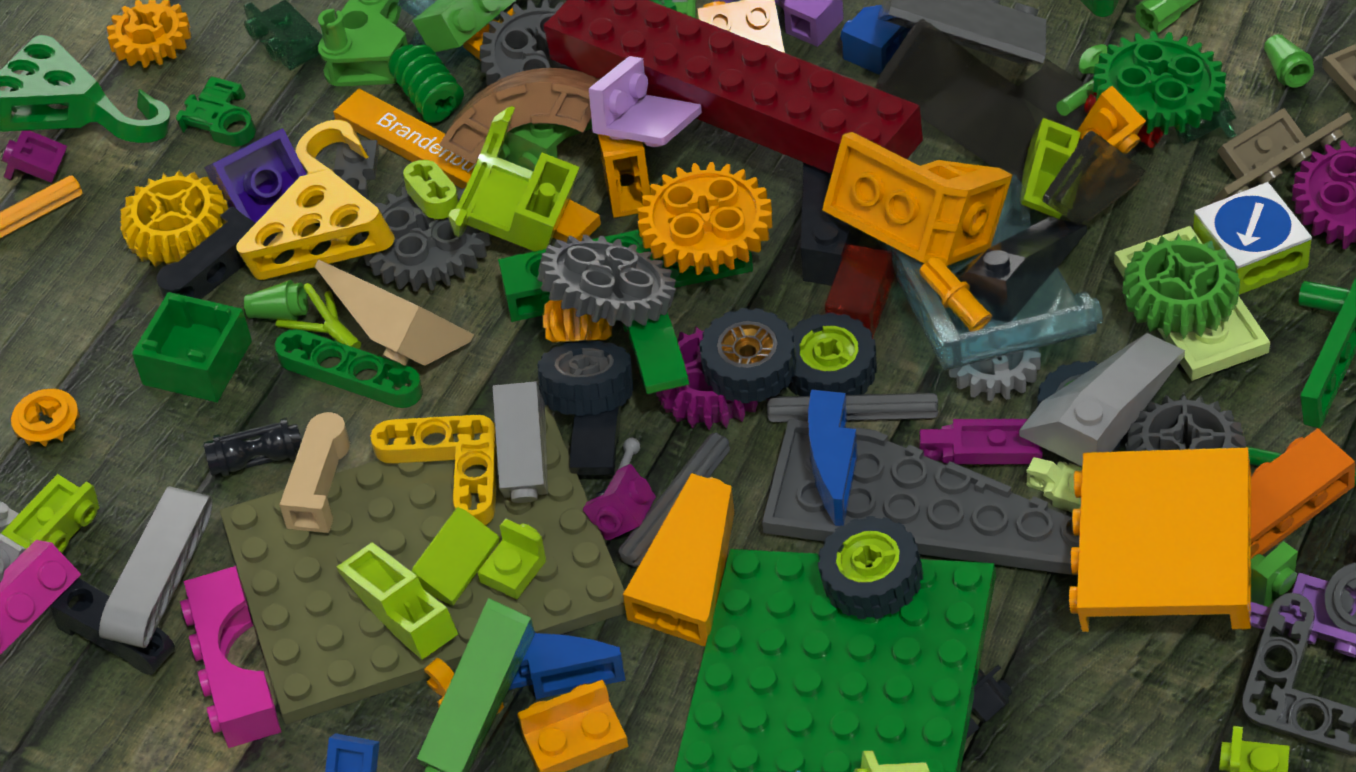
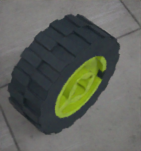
[789,313,877,396]
[818,516,923,619]

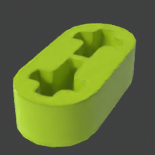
[403,160,459,219]

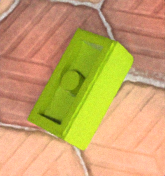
[411,507,500,605]

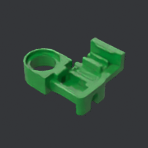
[176,76,256,147]

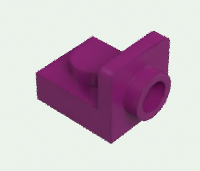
[1,130,67,183]

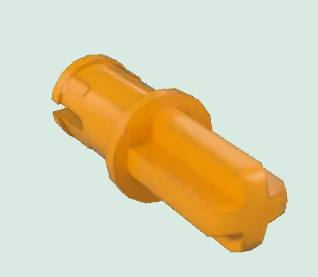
[919,257,992,334]

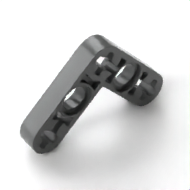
[1242,593,1356,756]

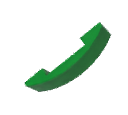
[621,312,689,394]

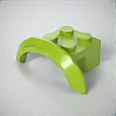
[448,106,580,251]

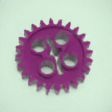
[1292,140,1356,249]

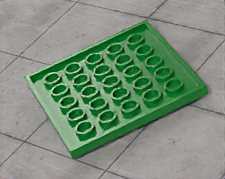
[674,549,996,772]

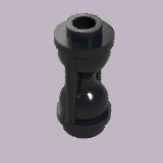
[204,417,302,477]

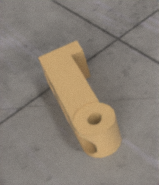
[279,412,350,533]

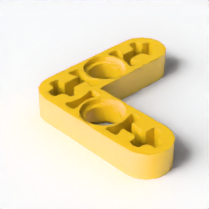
[370,415,497,525]

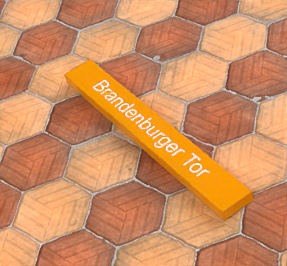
[333,88,601,243]

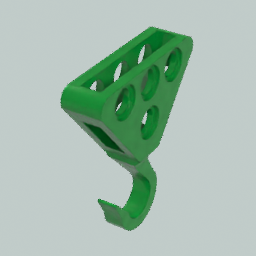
[0,35,170,143]

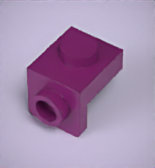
[583,463,656,540]

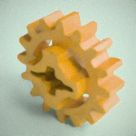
[107,0,191,68]

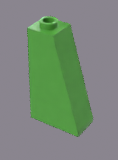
[417,598,535,772]

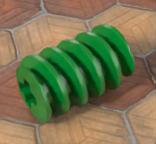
[388,45,464,123]

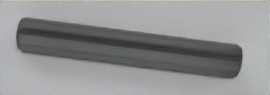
[767,393,938,422]
[618,433,730,567]

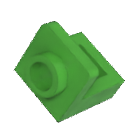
[1251,541,1298,607]

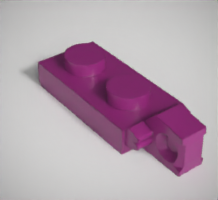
[919,419,1042,464]

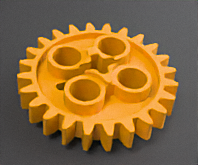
[638,162,773,275]

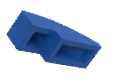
[808,390,858,526]
[508,633,625,699]

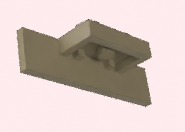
[1210,108,1353,204]

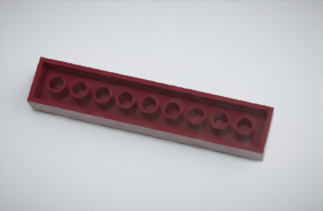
[543,0,923,174]

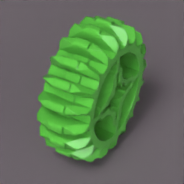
[1122,233,1240,339]

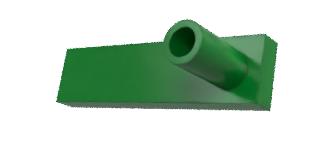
[1299,278,1356,428]

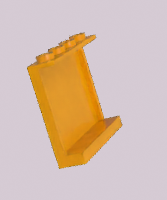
[1069,448,1251,632]

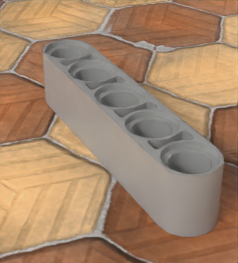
[99,486,212,648]

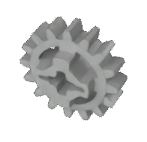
[947,319,1041,401]

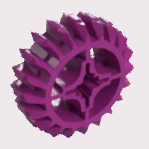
[655,326,758,430]

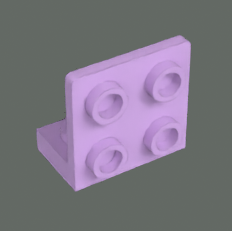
[589,56,702,147]

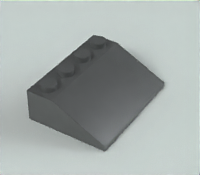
[877,0,1046,66]

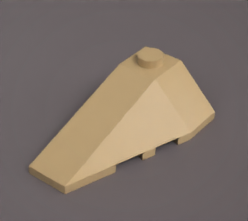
[315,259,474,366]

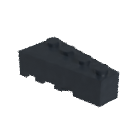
[801,163,863,288]

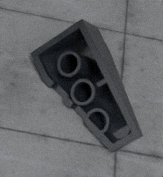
[934,217,1087,323]

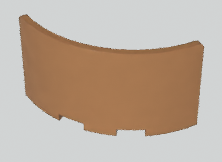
[439,68,600,164]

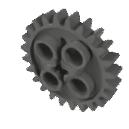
[480,0,581,85]
[359,183,492,291]
[538,235,676,327]

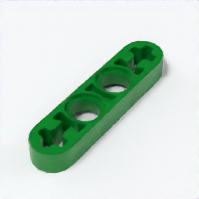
[275,329,423,408]

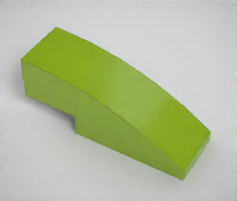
[1020,118,1081,219]
[336,542,458,660]

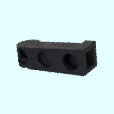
[157,206,264,300]
[50,577,175,675]

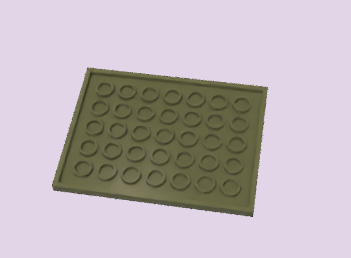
[219,406,626,724]

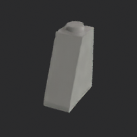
[493,382,548,503]

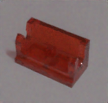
[825,244,894,339]

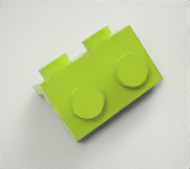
[0,474,99,553]

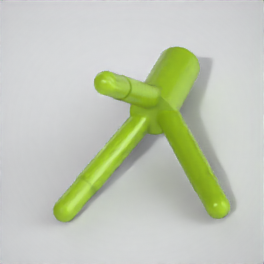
[275,283,361,349]

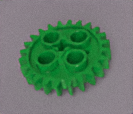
[1093,31,1226,135]

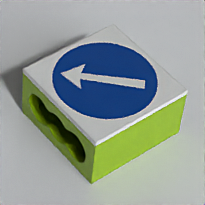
[1193,182,1312,295]

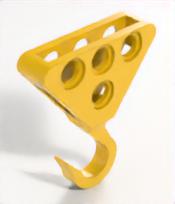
[236,120,395,280]

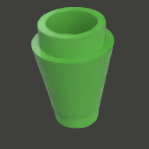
[1264,34,1314,88]
[244,280,308,321]

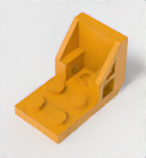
[822,132,1013,266]

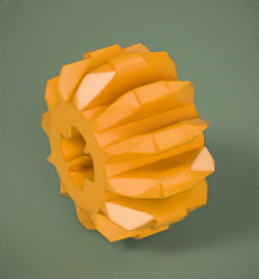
[542,300,612,343]

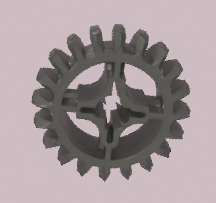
[1125,392,1247,451]

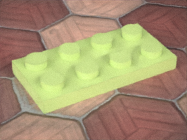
[1114,226,1270,381]

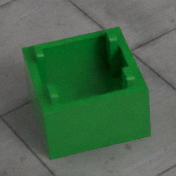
[132,292,252,403]

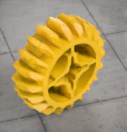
[120,170,229,267]

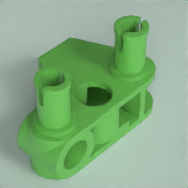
[318,0,408,86]

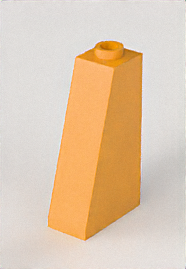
[623,473,734,646]

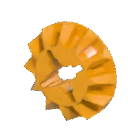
[11,389,80,447]

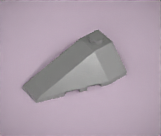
[1019,333,1185,466]

